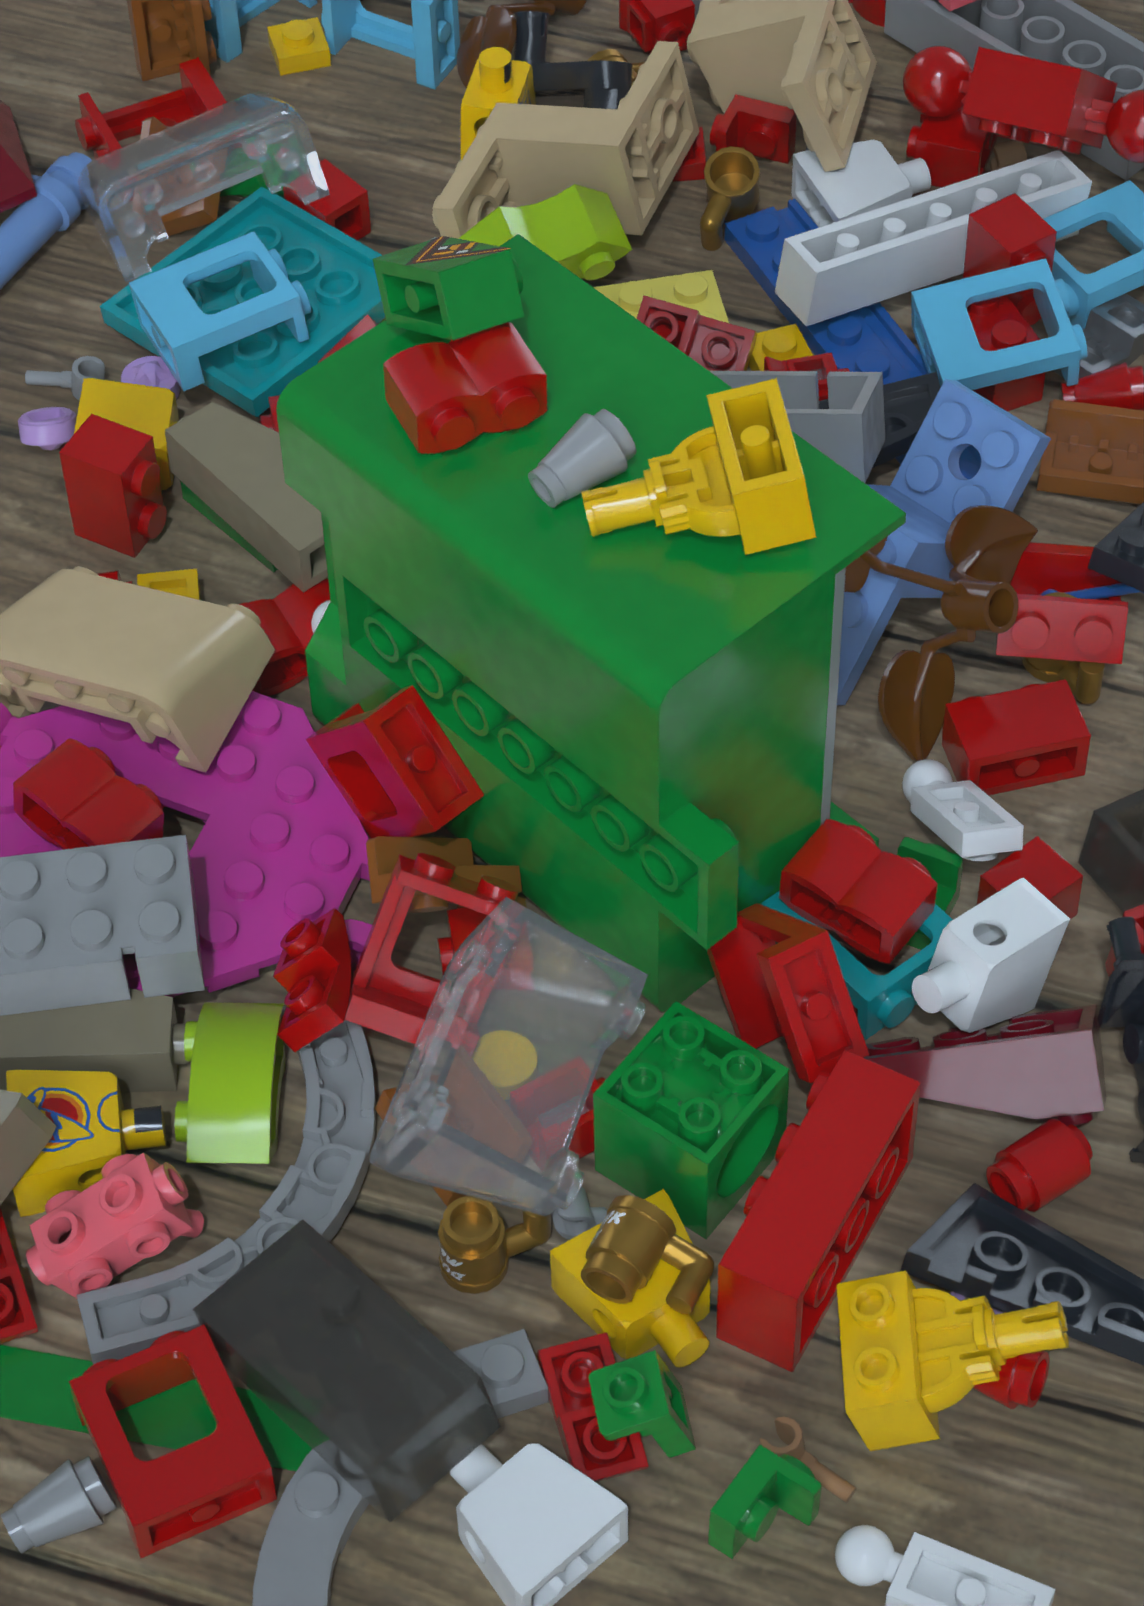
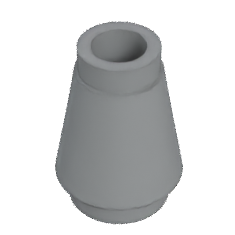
[528,409,636,508]
[0,1456,117,1554]

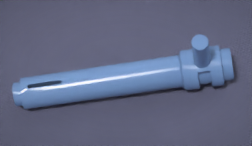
[0,152,103,290]

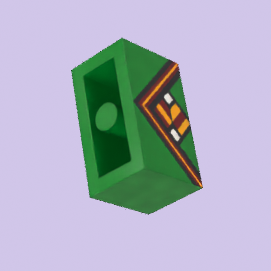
[373,236,524,340]

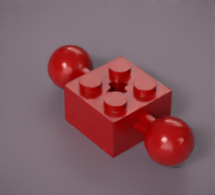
[903,46,1144,163]

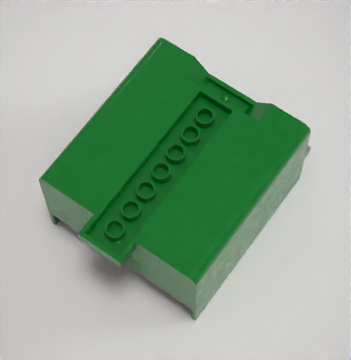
[276,234,906,1012]

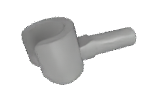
[25,356,105,400]
[550,1185,608,1239]

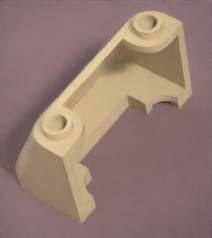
[0,566,275,772]

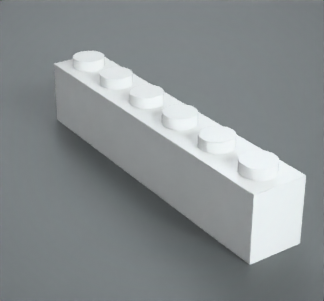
[775,150,1092,326]

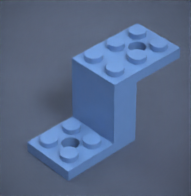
[837,379,1051,705]

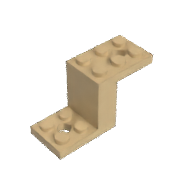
[687,0,877,172]
[432,41,699,239]

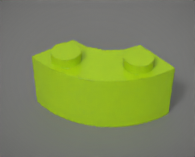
[459,184,632,280]
[175,1002,285,1164]

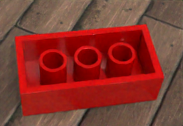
[716,1050,921,1373]

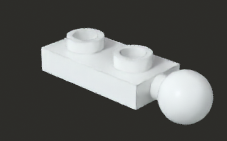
[902,759,1024,861]
[835,1525,1055,1606]

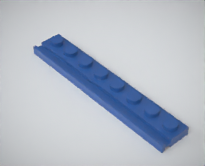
[724,198,1023,498]

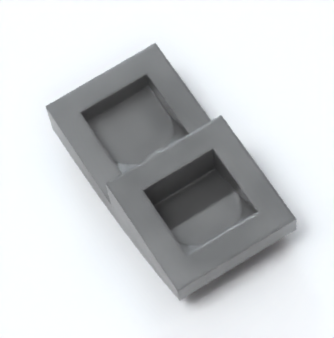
[1052,293,1144,378]

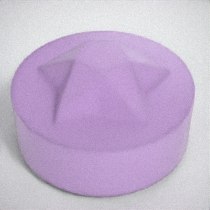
[121,356,180,399]
[18,407,76,451]

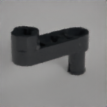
[514,11,633,109]

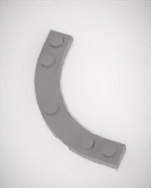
[76,1005,377,1365]
[252,1329,549,1606]

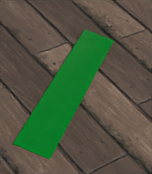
[0,1345,326,1471]

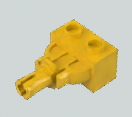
[581,378,816,555]
[836,1270,1069,1451]

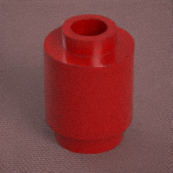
[986,1119,1093,1212]

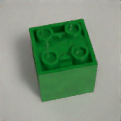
[593,1001,790,1240]

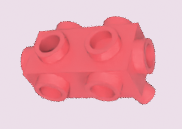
[26,1153,204,1299]

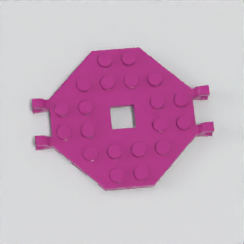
[0,691,372,997]

